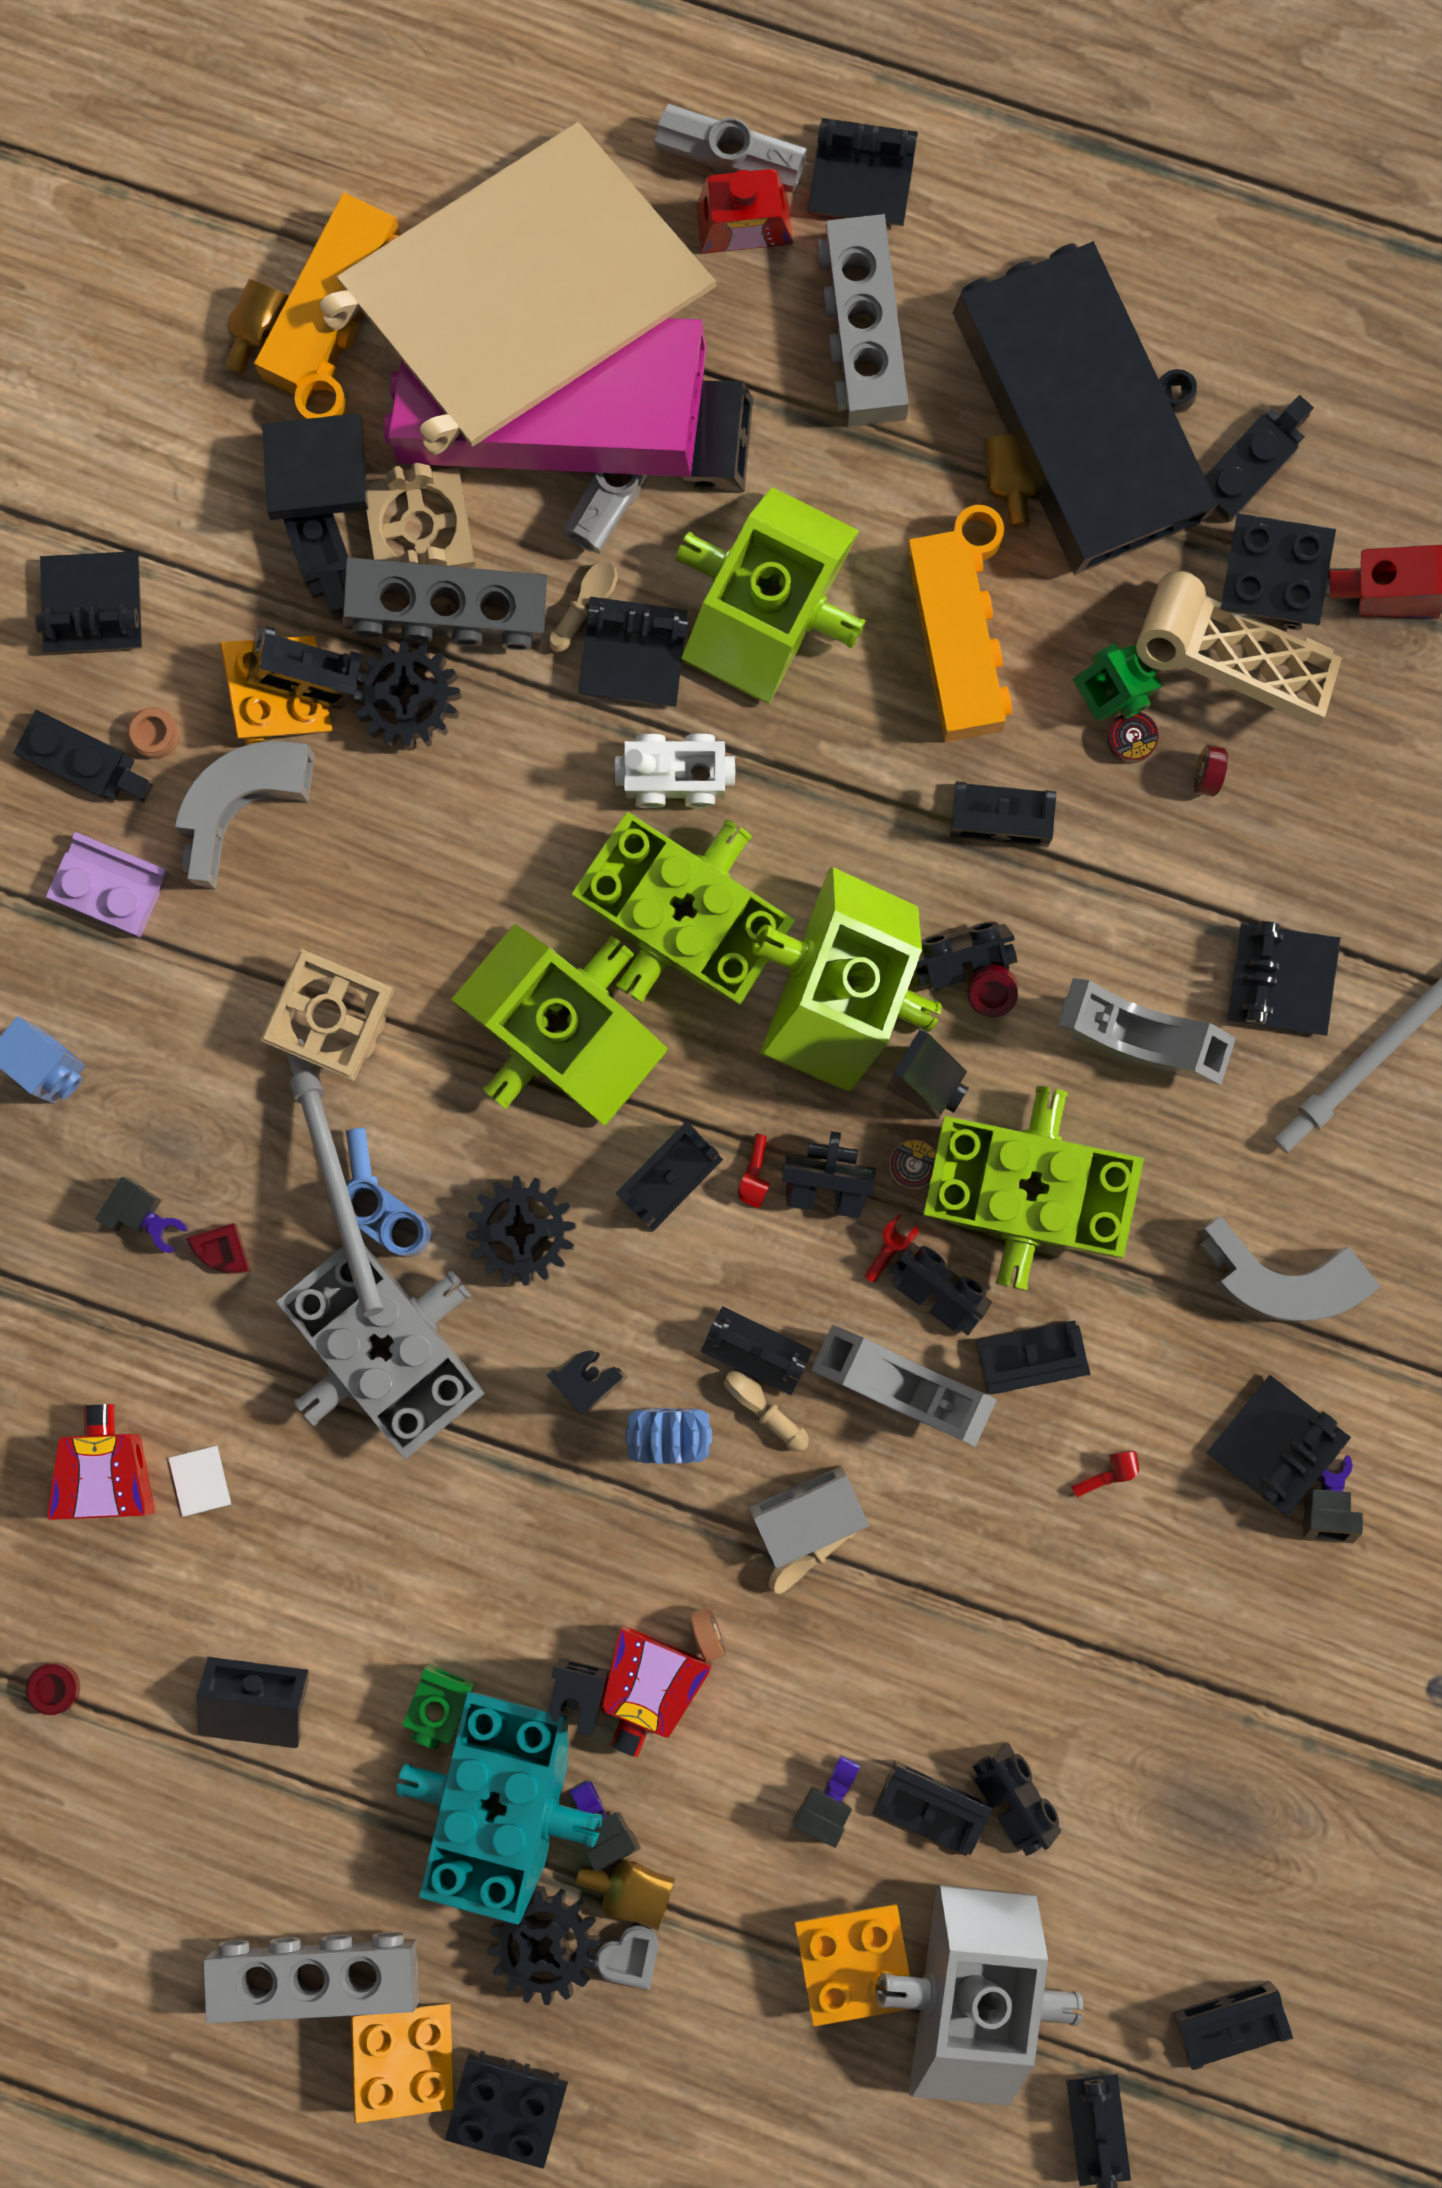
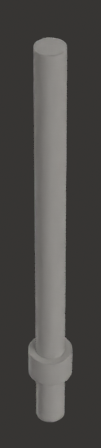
[1273,977,1442,1153]
[286,1039,383,1317]

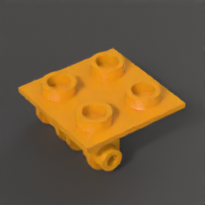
[220,636,333,745]
[795,1904,910,2027]
[351,2003,454,2123]

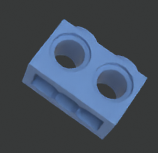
[0,1016,86,1103]

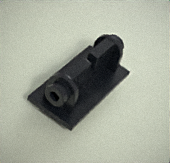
[916,921,1018,990]
[887,1242,992,1336]
[700,1306,813,1395]
[972,1742,1062,1856]
[1066,2073,1131,2188]

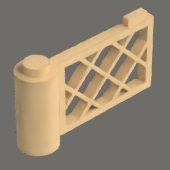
[1136,571,1342,728]

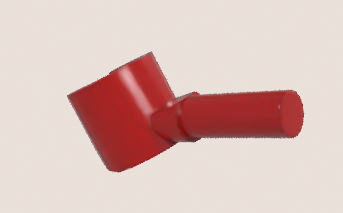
[738,1134,771,1208]
[864,1214,919,1283]
[1072,1450,1139,1498]

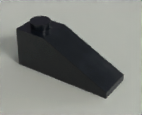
[887,1029,969,1119]

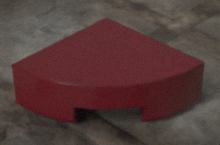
[186,1223,251,1274]

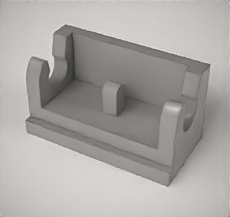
[749,1466,869,1569]

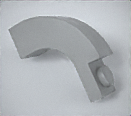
[175,741,315,889]
[1058,977,1236,1085]
[1198,1216,1381,1322]
[811,1324,997,1447]

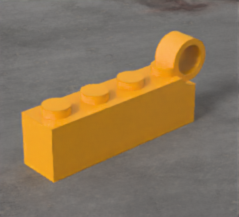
[254,192,401,419]
[907,505,1012,742]

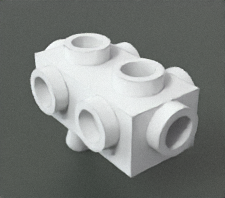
[615,734,735,808]

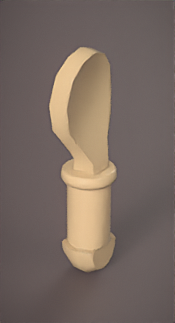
[548,561,618,652]
[723,1371,809,1452]
[769,1533,856,1594]

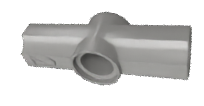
[654,104,807,193]
[562,473,647,554]

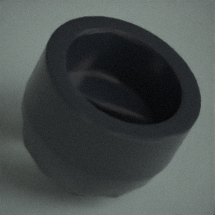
[1159,369,1197,413]

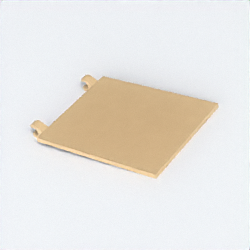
[319,121,717,455]

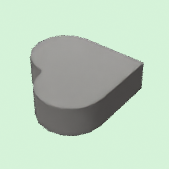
[596,1923,658,1990]

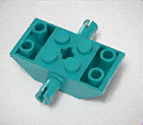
[396,1691,602,1924]

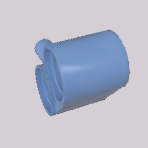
[346,1128,431,1257]

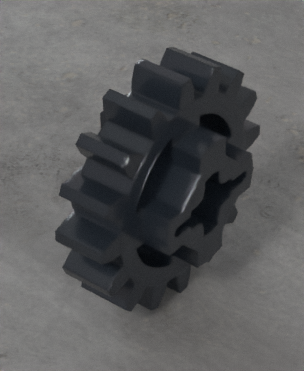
[353,640,462,751]
[466,1176,577,1286]
[487,1887,601,2005]

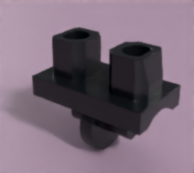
[782,1131,876,1218]

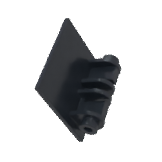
[807,118,918,226]
[1220,513,1336,630]
[35,551,142,654]
[578,596,688,707]
[1227,921,1341,1036]
[1206,1375,1351,1517]
[445,2050,568,2169]

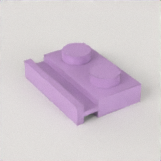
[46,832,169,938]

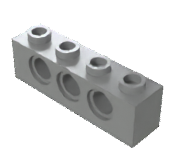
[817,214,909,427]
[204,1932,419,2024]

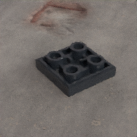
[262,413,369,520]

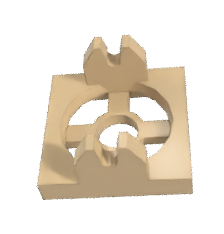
[366,463,476,568]
[260,949,395,1081]

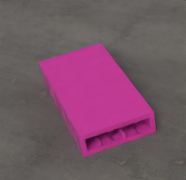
[384,318,707,477]

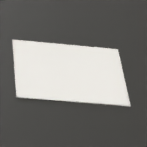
[169,1446,231,1517]

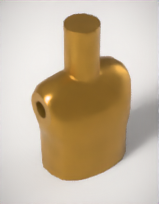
[225,279,289,374]
[984,434,1036,528]
[576,1859,675,1931]

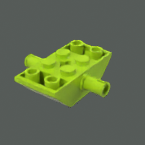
[675,487,866,705]
[571,811,796,1005]
[752,867,942,1091]
[451,924,669,1126]
[923,1086,1144,1291]

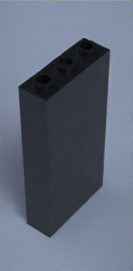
[952,241,1218,575]

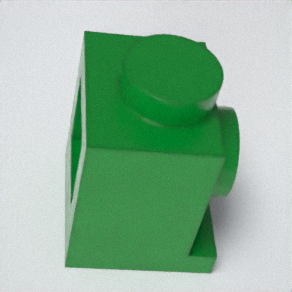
[402,1664,476,1749]

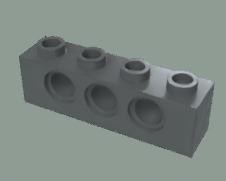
[342,557,547,650]

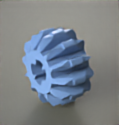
[626,1408,712,1464]

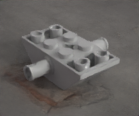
[276,1245,485,1460]
[876,1884,1083,2105]

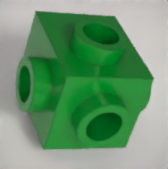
[1073,644,1163,722]

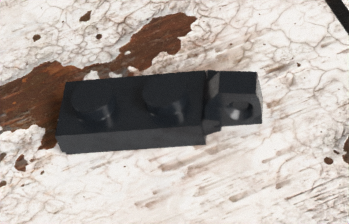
[1205,395,1314,522]
[283,513,349,620]
[13,710,153,802]

